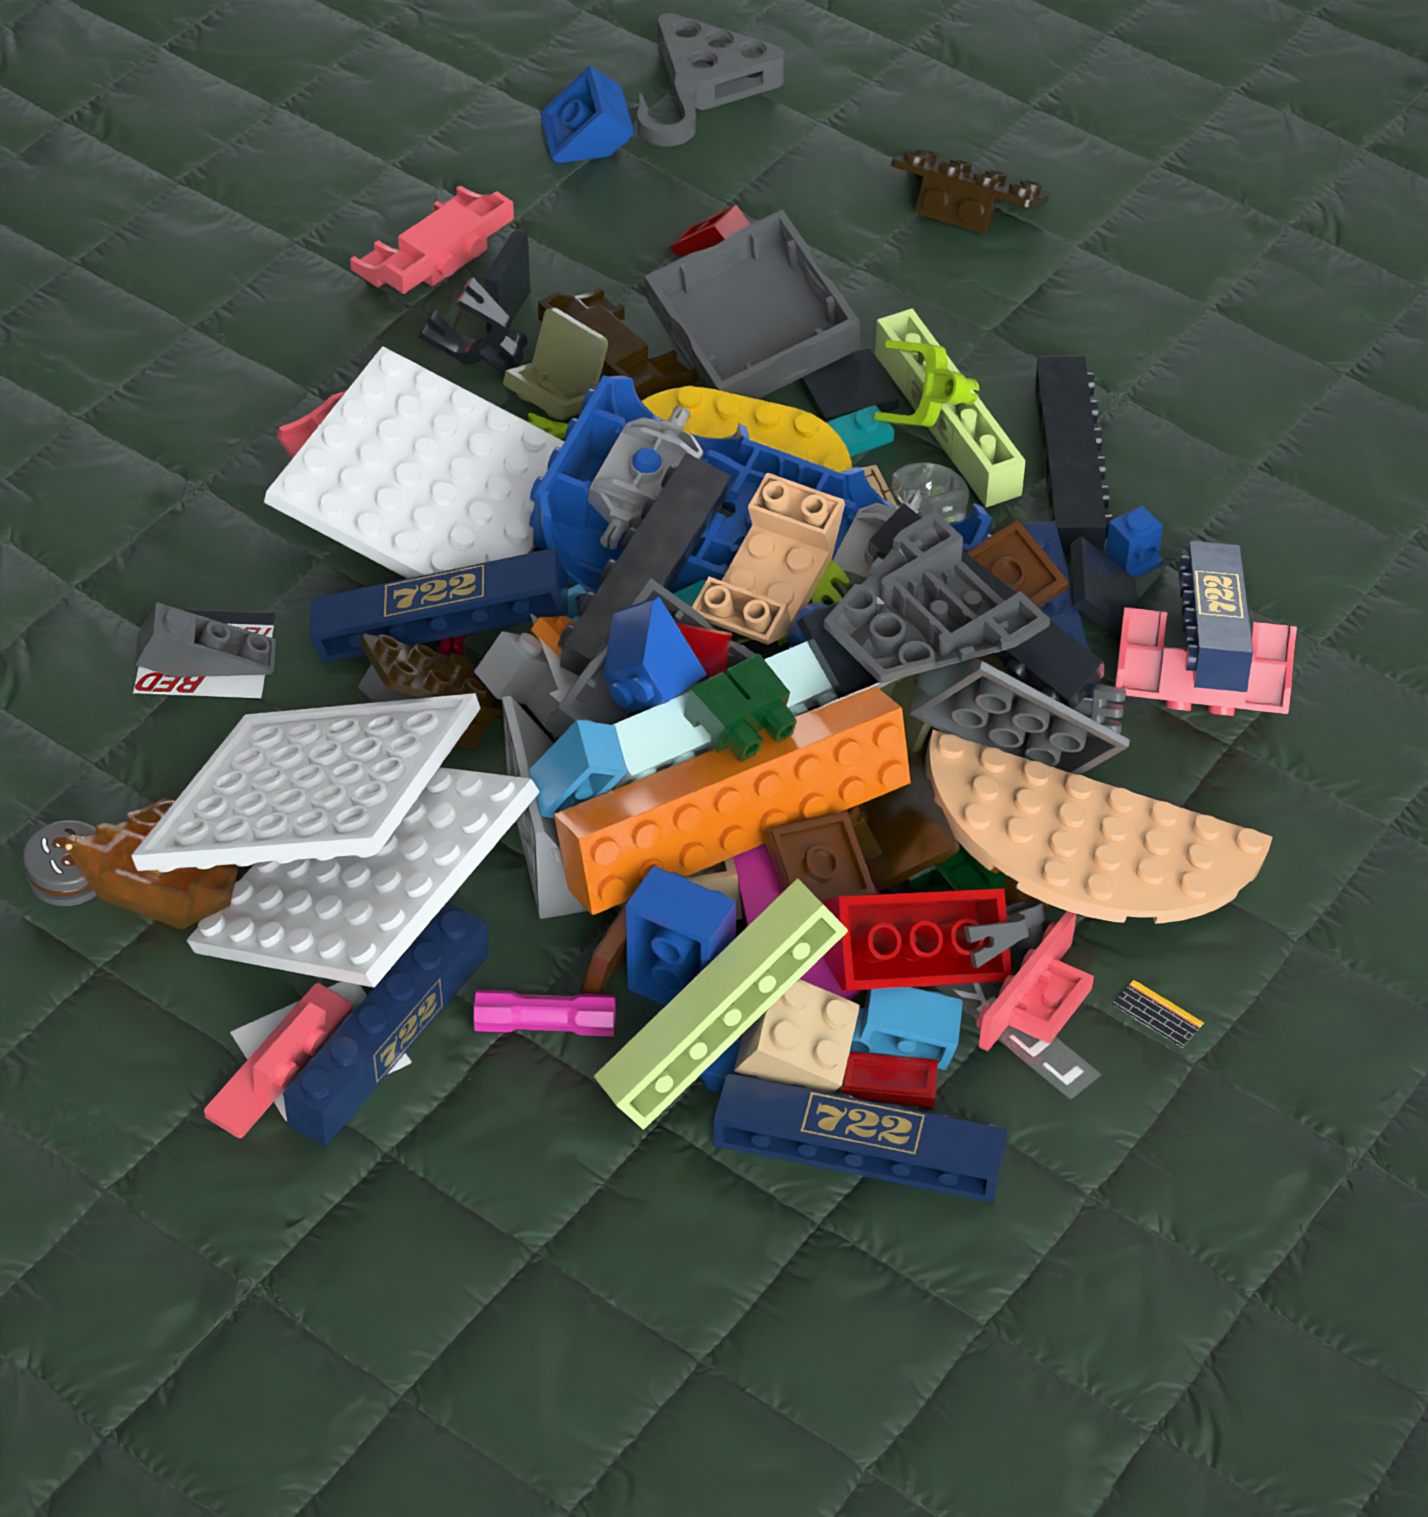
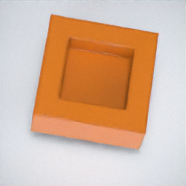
[531,616,576,657]

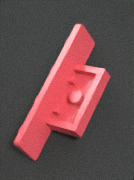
[977,911,1094,1051]
[204,983,352,1138]

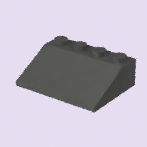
[909,659,1130,775]

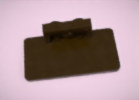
[891,148,1050,234]
[359,634,531,751]
[842,752,959,890]

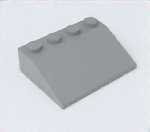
[502,696,588,919]

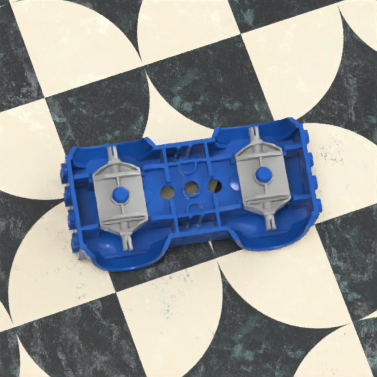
[529,375,993,650]

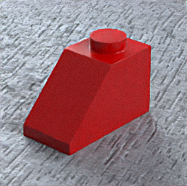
[670,205,751,257]

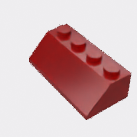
[821,889,1012,991]

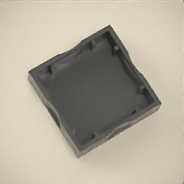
[644,209,861,399]

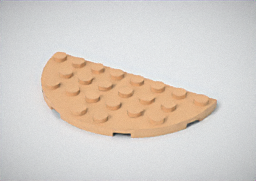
[926,729,1272,923]

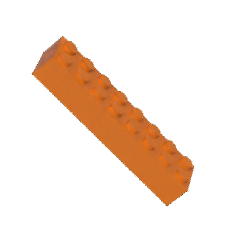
[554,686,911,915]

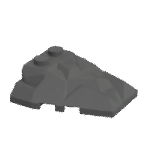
[824,511,1050,684]

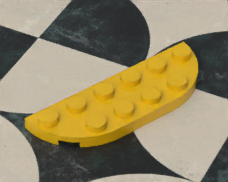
[642,386,852,473]

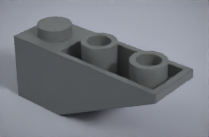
[135,602,276,677]

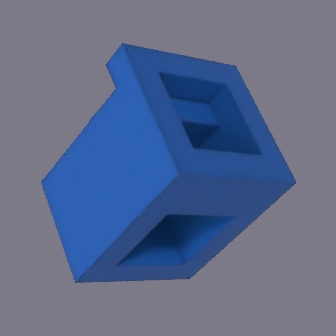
[1105,506,1164,579]

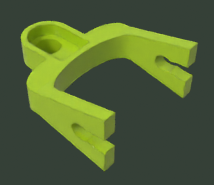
[874,340,979,427]

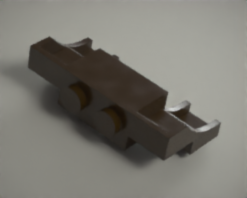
[538,287,698,401]

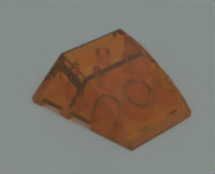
[65,798,238,929]

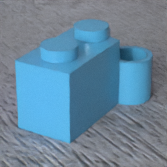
[529,720,628,818]
[850,987,963,1070]

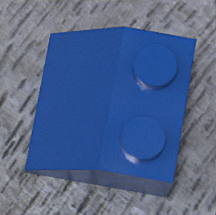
[540,65,634,163]
[603,597,707,713]

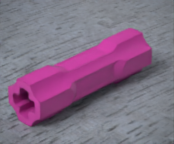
[474,989,616,1037]

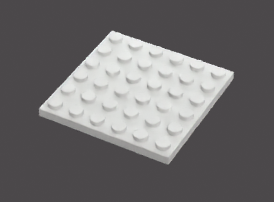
[264,346,564,579]
[131,693,480,872]
[186,767,539,987]

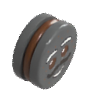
[23,820,111,906]

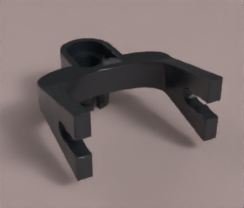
[418,277,528,373]

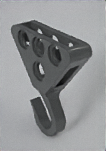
[637,13,785,147]

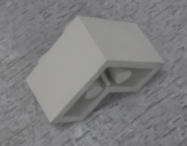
[474,631,560,732]

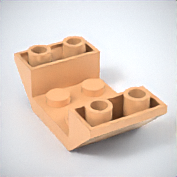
[692,473,845,645]

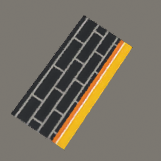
[1112,980,1204,1048]

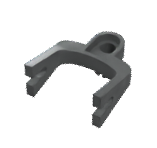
[964,899,1045,968]

